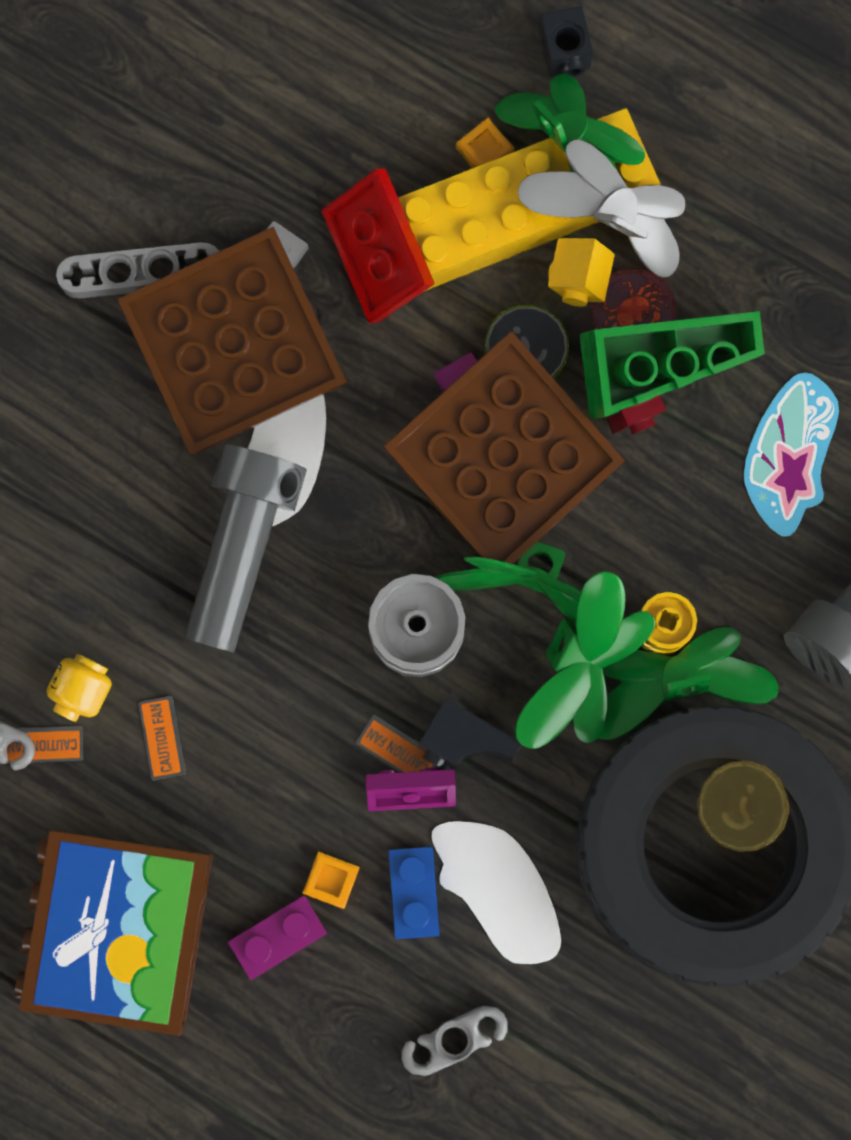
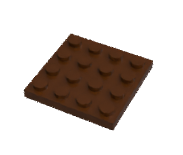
[117,226,347,456]
[382,331,625,564]

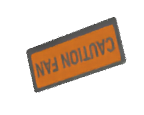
[138,696,186,781]
[356,715,435,773]
[6,726,83,764]

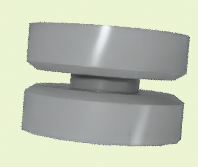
[368,574,466,677]

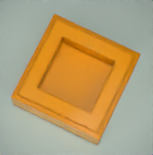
[456,118,515,168]
[303,852,360,909]

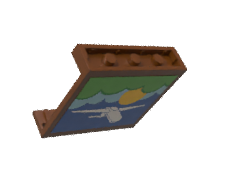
[14,829,213,1036]

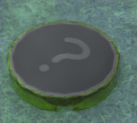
[484,305,569,379]

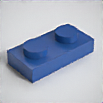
[389,847,440,939]

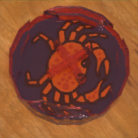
[591,269,676,329]

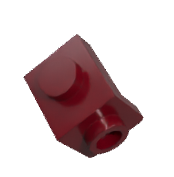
[606,395,666,435]

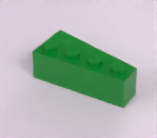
[579,311,765,420]

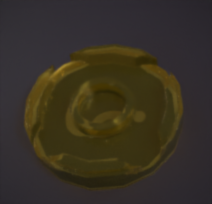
[697,761,789,852]

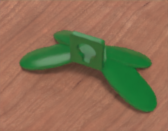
[495,74,645,217]
[434,542,581,627]
[515,571,655,749]
[598,627,778,740]

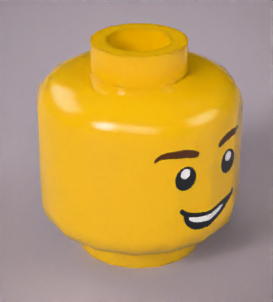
[46,653,112,722]

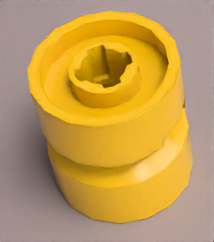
[640,592,697,656]

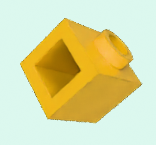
[548,238,615,307]

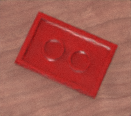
[321,168,435,324]

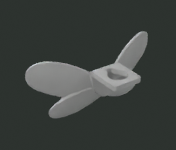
[518,139,685,277]

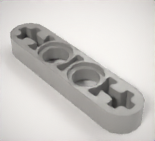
[56,242,219,299]

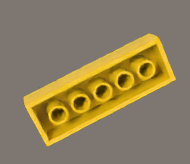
[398,108,660,291]

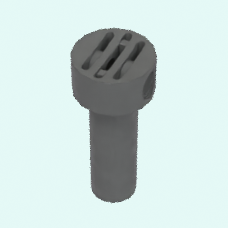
[184,444,307,653]
[784,582,851,691]

